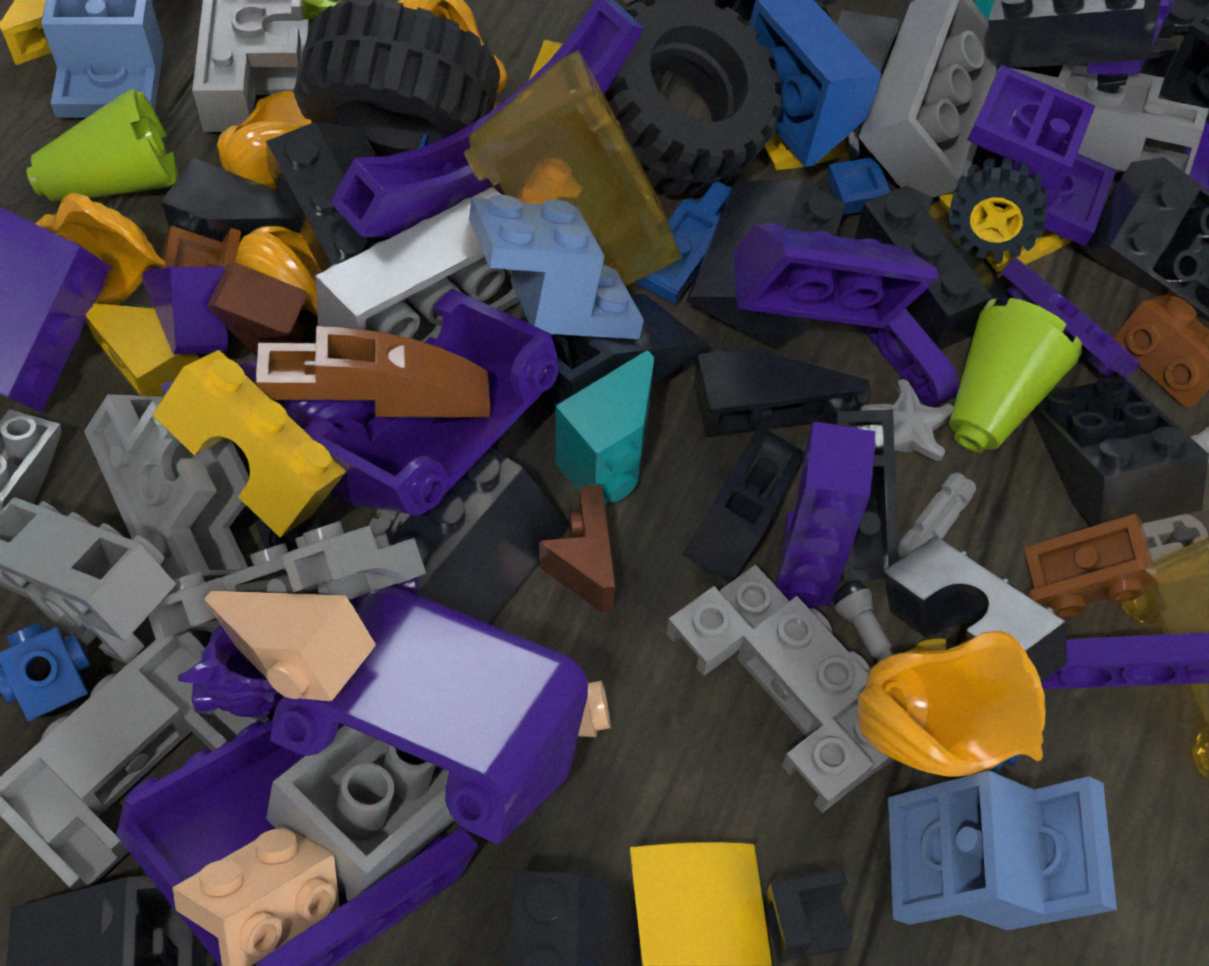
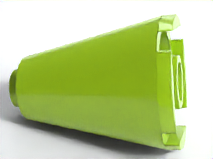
[26,88,179,203]
[949,298,1082,453]

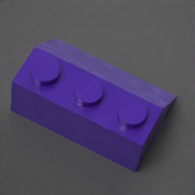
[0,207,111,413]
[733,223,938,329]

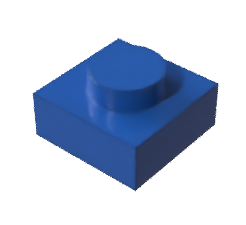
[826,157,891,215]

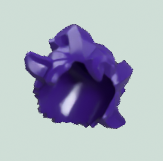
[178,626,283,718]

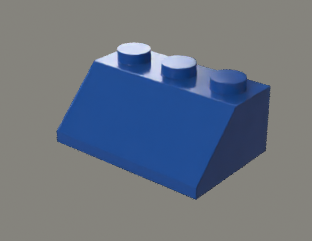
[750,0,882,167]

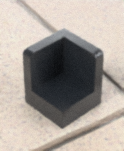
[763,870,852,963]

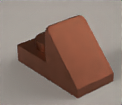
[207,263,307,357]
[539,485,615,613]

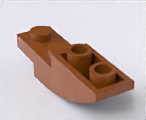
[256,326,490,417]

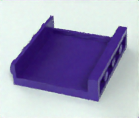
[116,719,478,966]

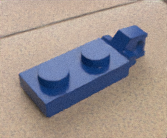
[631,181,731,305]

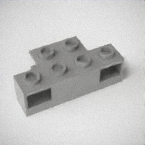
[192,0,309,132]
[1010,64,1209,175]
[84,394,249,595]
[0,497,176,664]

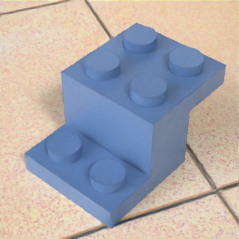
[41,0,164,118]
[469,195,644,339]
[888,770,1117,930]

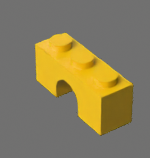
[152,350,346,538]

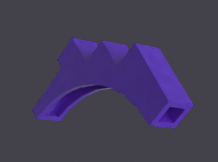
[330,0,645,237]

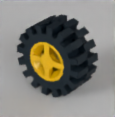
[949,158,1048,261]

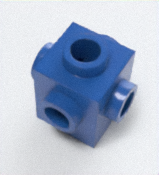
[0,622,91,721]

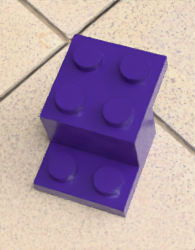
[967,65,1116,246]

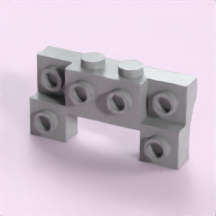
[148,521,426,640]
[666,565,894,813]
[0,630,269,891]

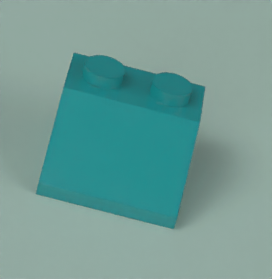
[555,350,654,503]

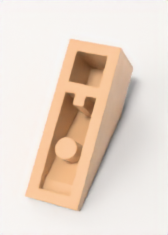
[204,591,376,701]

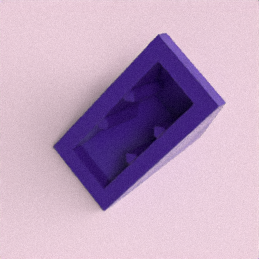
[142,266,228,354]

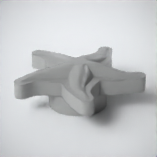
[861,379,953,461]

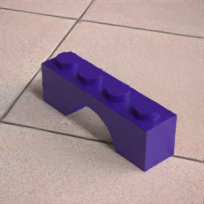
[775,421,876,608]

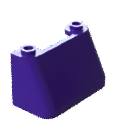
[304,289,559,515]
[270,587,588,845]

